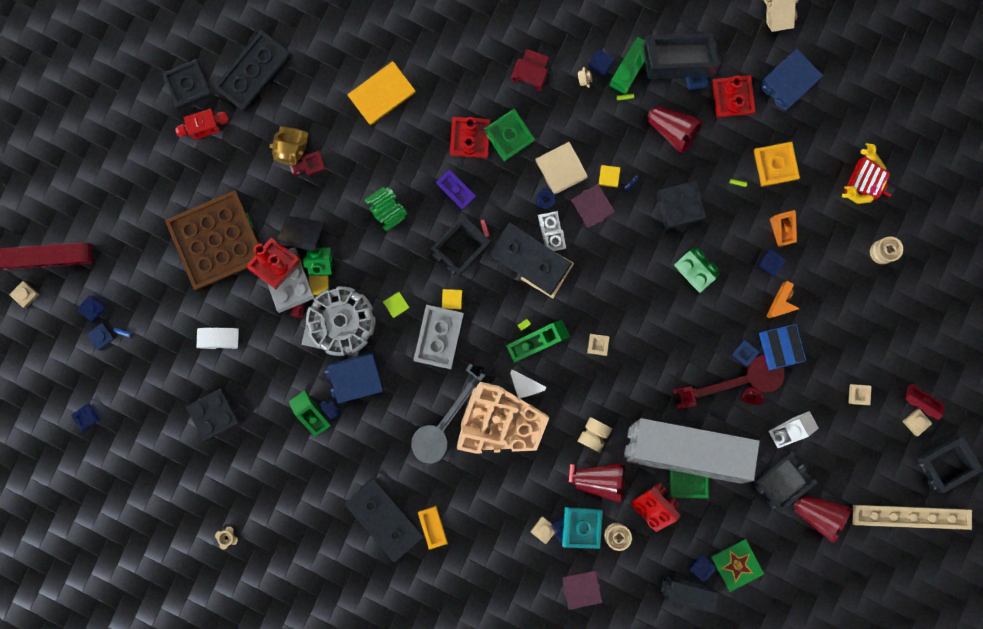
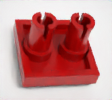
[712,75,755,118]
[450,117,490,158]
[246,238,301,290]
[630,483,680,532]

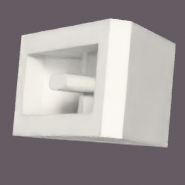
[510,370,546,399]

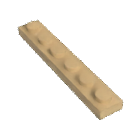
[853,505,972,530]

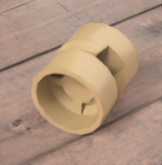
[870,236,903,264]
[578,417,612,453]
[604,522,632,551]

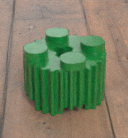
[365,187,407,231]

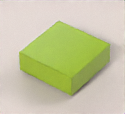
[383,292,409,318]

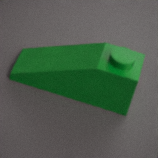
[609,37,645,95]
[506,320,570,363]

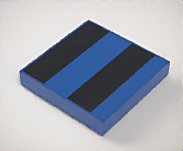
[759,324,806,370]

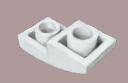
[538,211,566,251]
[197,328,238,349]

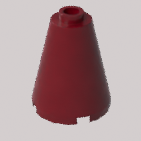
[647,106,703,153]
[572,463,626,503]
[793,495,852,543]

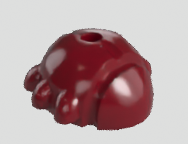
[741,387,764,405]

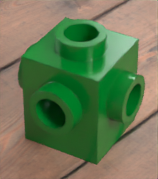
[303,248,333,276]

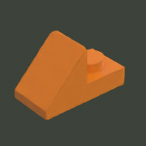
[766,281,799,318]

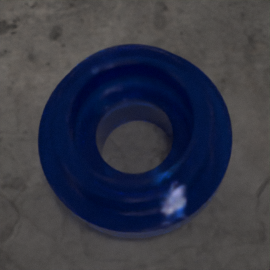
[536,190,555,209]

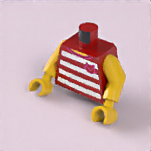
[842,143,895,204]

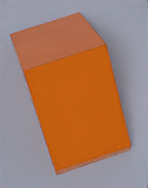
[770,210,797,247]

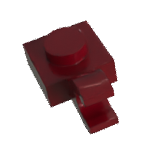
[290,151,325,176]

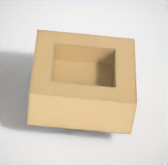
[10,281,39,308]
[587,334,609,356]
[849,384,871,405]
[903,409,932,436]
[530,516,558,544]

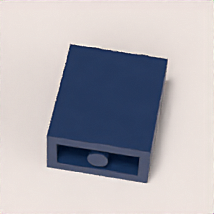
[760,49,823,111]
[325,351,383,403]

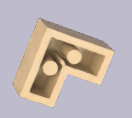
[764,0,798,32]

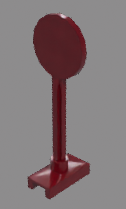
[672,355,784,409]

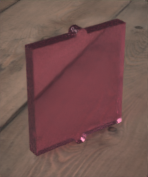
[571,184,615,228]
[562,571,602,610]

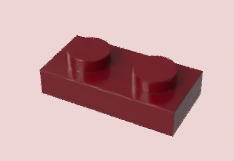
[905,384,944,420]

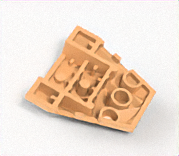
[457,382,549,453]

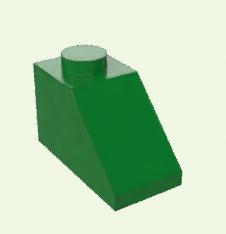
[289,391,331,437]

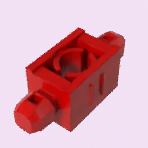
[175,109,229,140]

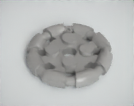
[306,286,375,356]

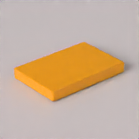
[347,61,416,126]

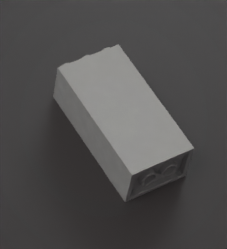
[624,418,759,484]

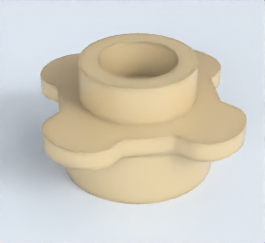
[578,67,592,88]
[215,527,238,549]

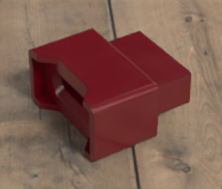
[511,49,549,91]

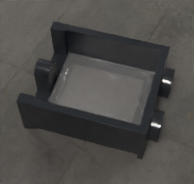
[754,451,818,512]

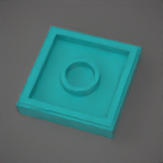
[562,507,603,549]

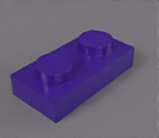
[436,170,476,210]

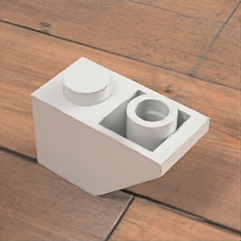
[769,411,818,448]

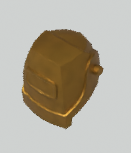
[270,126,308,165]

